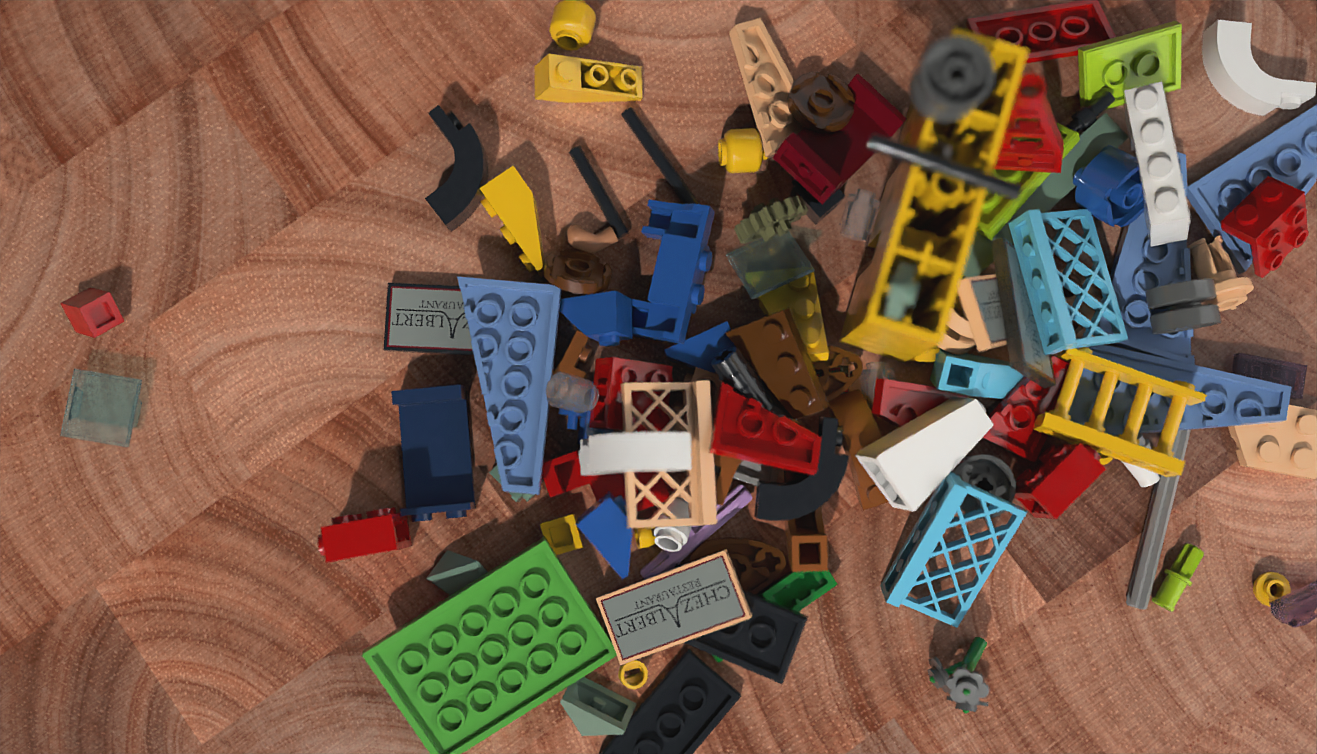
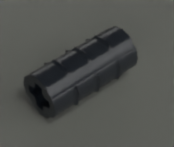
[711,346,775,411]

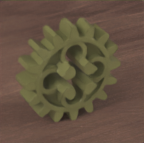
[734,195,808,244]

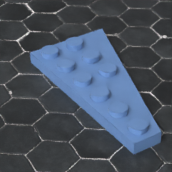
[1186,104,1317,274]
[1097,152,1195,365]
[457,276,562,495]
[1059,344,1292,440]

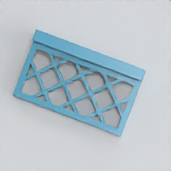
[1008,209,1128,355]
[880,472,1027,628]

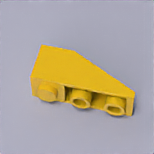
[534,54,643,103]
[479,166,545,277]

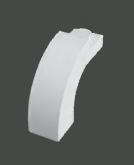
[1202,20,1316,116]

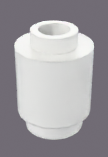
[654,498,692,552]

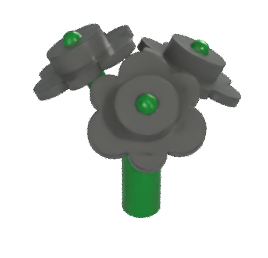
[927,637,990,714]

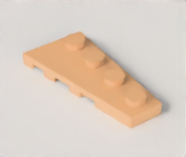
[729,18,804,157]

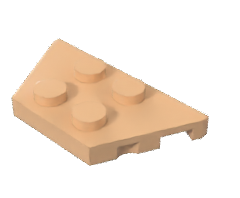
[1228,405,1317,479]

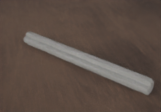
[1126,430,1191,610]

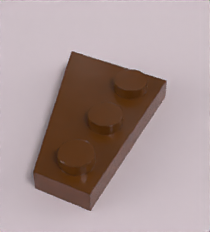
[725,307,829,419]

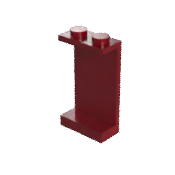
[772,73,907,205]

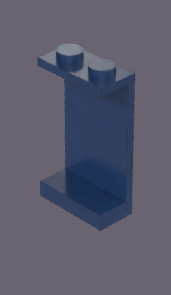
[391,384,476,522]

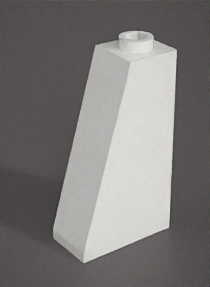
[855,397,993,512]

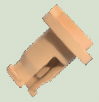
[1187,235,1254,311]

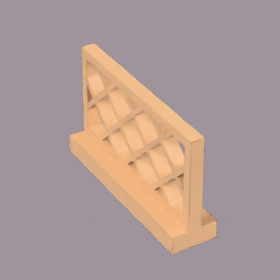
[621,381,717,528]

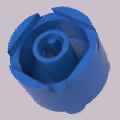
[1073,145,1144,227]

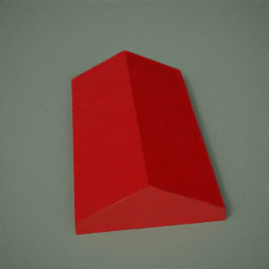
[966,0,1116,64]

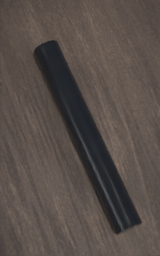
[569,146,629,239]

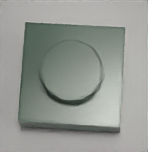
[885,263,919,320]

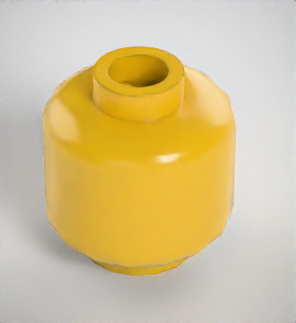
[549,0,596,51]
[718,128,768,174]

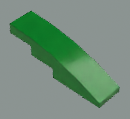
[712,570,838,662]

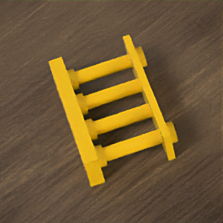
[1033,347,1206,477]

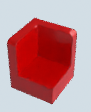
[60,287,124,338]
[542,450,589,497]

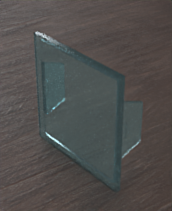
[726,231,815,299]
[60,369,142,447]

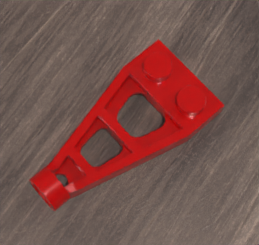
[993,73,1064,173]

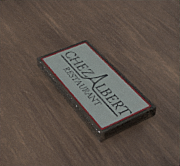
[992,237,1056,388]

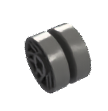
[909,36,994,123]
[1145,279,1222,334]
[951,455,1016,519]

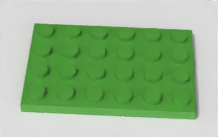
[362,537,617,754]

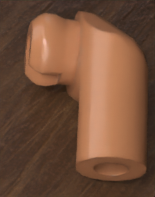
[566,224,618,254]

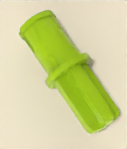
[1151,543,1204,612]

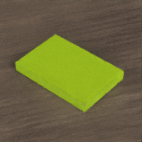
[1078,21,1182,110]

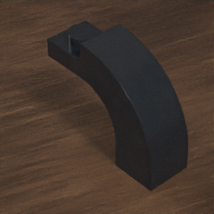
[425,105,488,232]
[754,416,849,521]

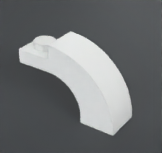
[579,432,691,476]

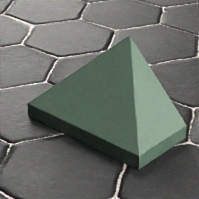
[427,550,488,595]
[560,677,637,736]

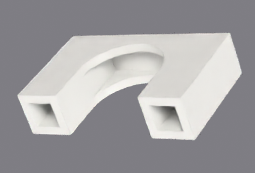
[1124,82,1190,247]

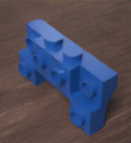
[632,199,715,345]

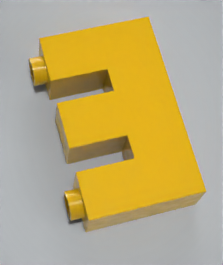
[839,27,1028,362]

